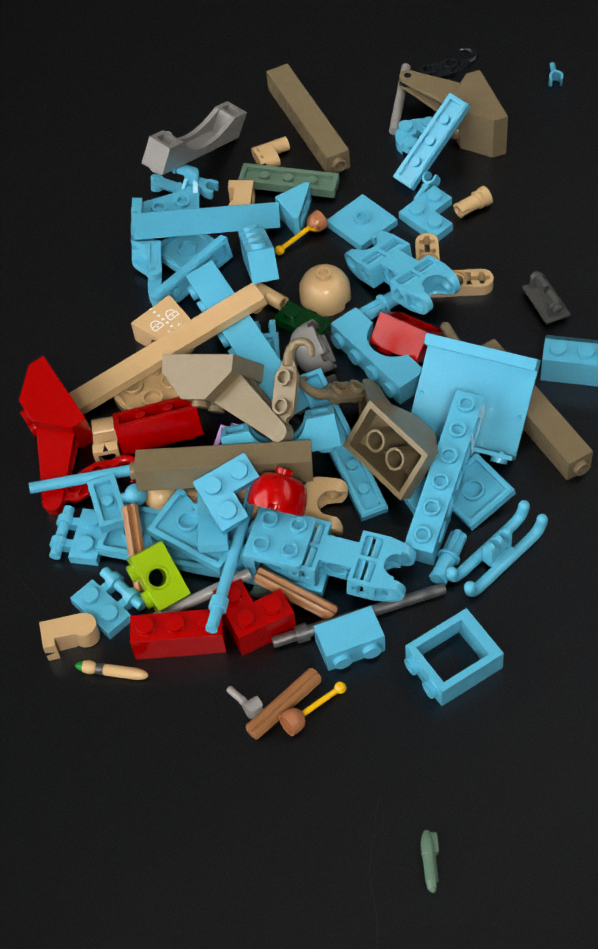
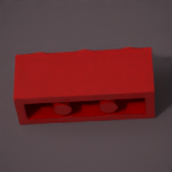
[112,397,204,455]
[130,609,227,660]

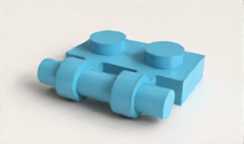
[49,505,101,566]
[70,567,146,639]

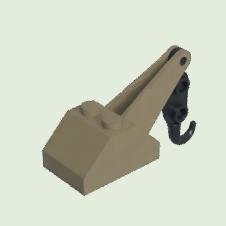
[399,47,508,158]

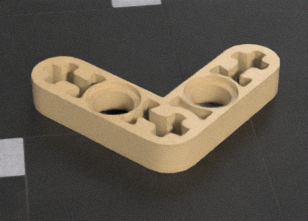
[415,233,494,298]

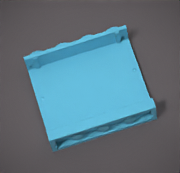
[411,333,541,465]

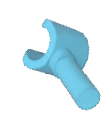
[548,62,563,87]
[413,171,441,200]

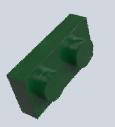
[274,301,332,336]

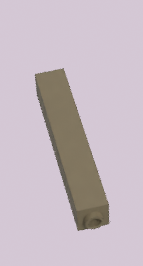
[266,63,350,173]
[481,339,593,480]
[130,440,313,491]

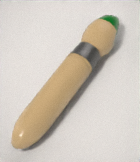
[75,660,149,680]

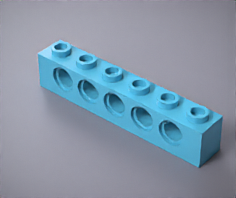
[405,390,485,566]

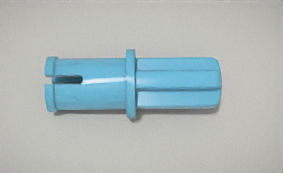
[359,291,399,320]
[429,529,467,585]

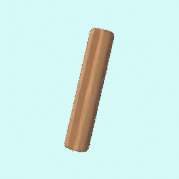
[122,504,145,591]
[253,567,338,619]
[245,668,322,739]

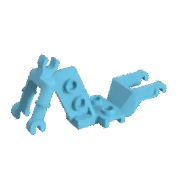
[131,164,219,302]

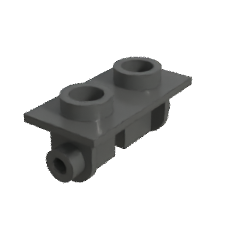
[522,271,571,325]

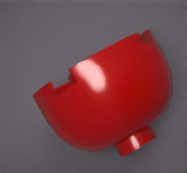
[247,467,308,517]

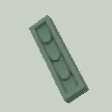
[238,163,340,198]

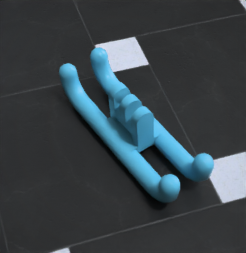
[446,500,548,597]

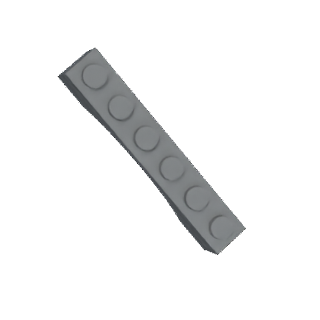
[142,101,247,175]

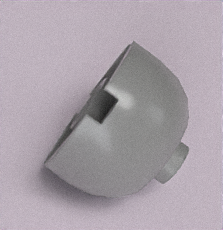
[289,319,337,373]

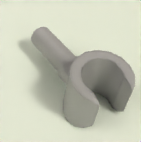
[226,686,263,719]

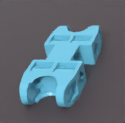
[344,230,461,315]
[263,518,417,602]

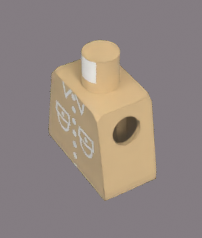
[131,295,195,354]

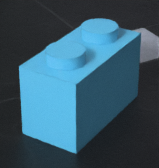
[314,606,386,671]

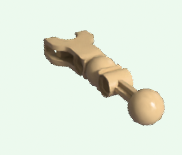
[145,476,349,538]

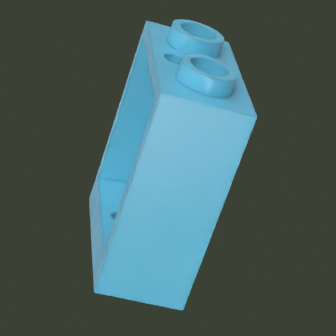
[404,608,504,706]

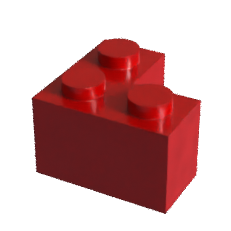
[213,579,296,656]

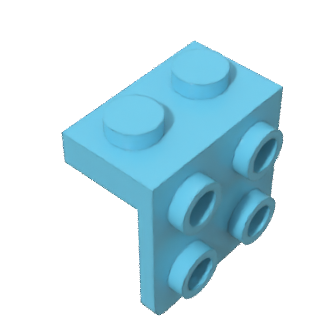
[240,507,316,576]

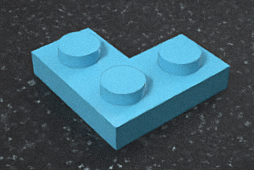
[399,186,453,242]
[193,453,259,535]

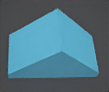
[275,182,312,235]

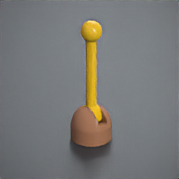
[275,210,328,255]
[278,682,346,736]

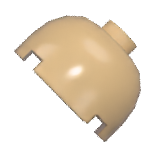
[299,264,351,317]

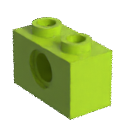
[126,541,191,612]

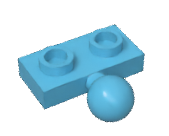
[87,474,147,533]

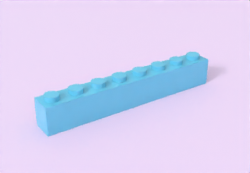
[186,260,309,415]

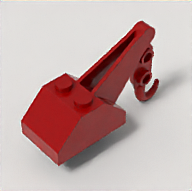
[19,356,136,515]

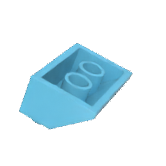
[540,335,598,387]

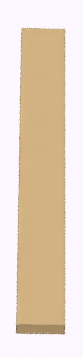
[69,283,267,415]

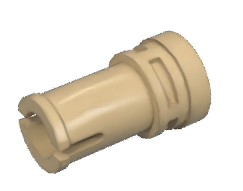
[453,186,493,218]

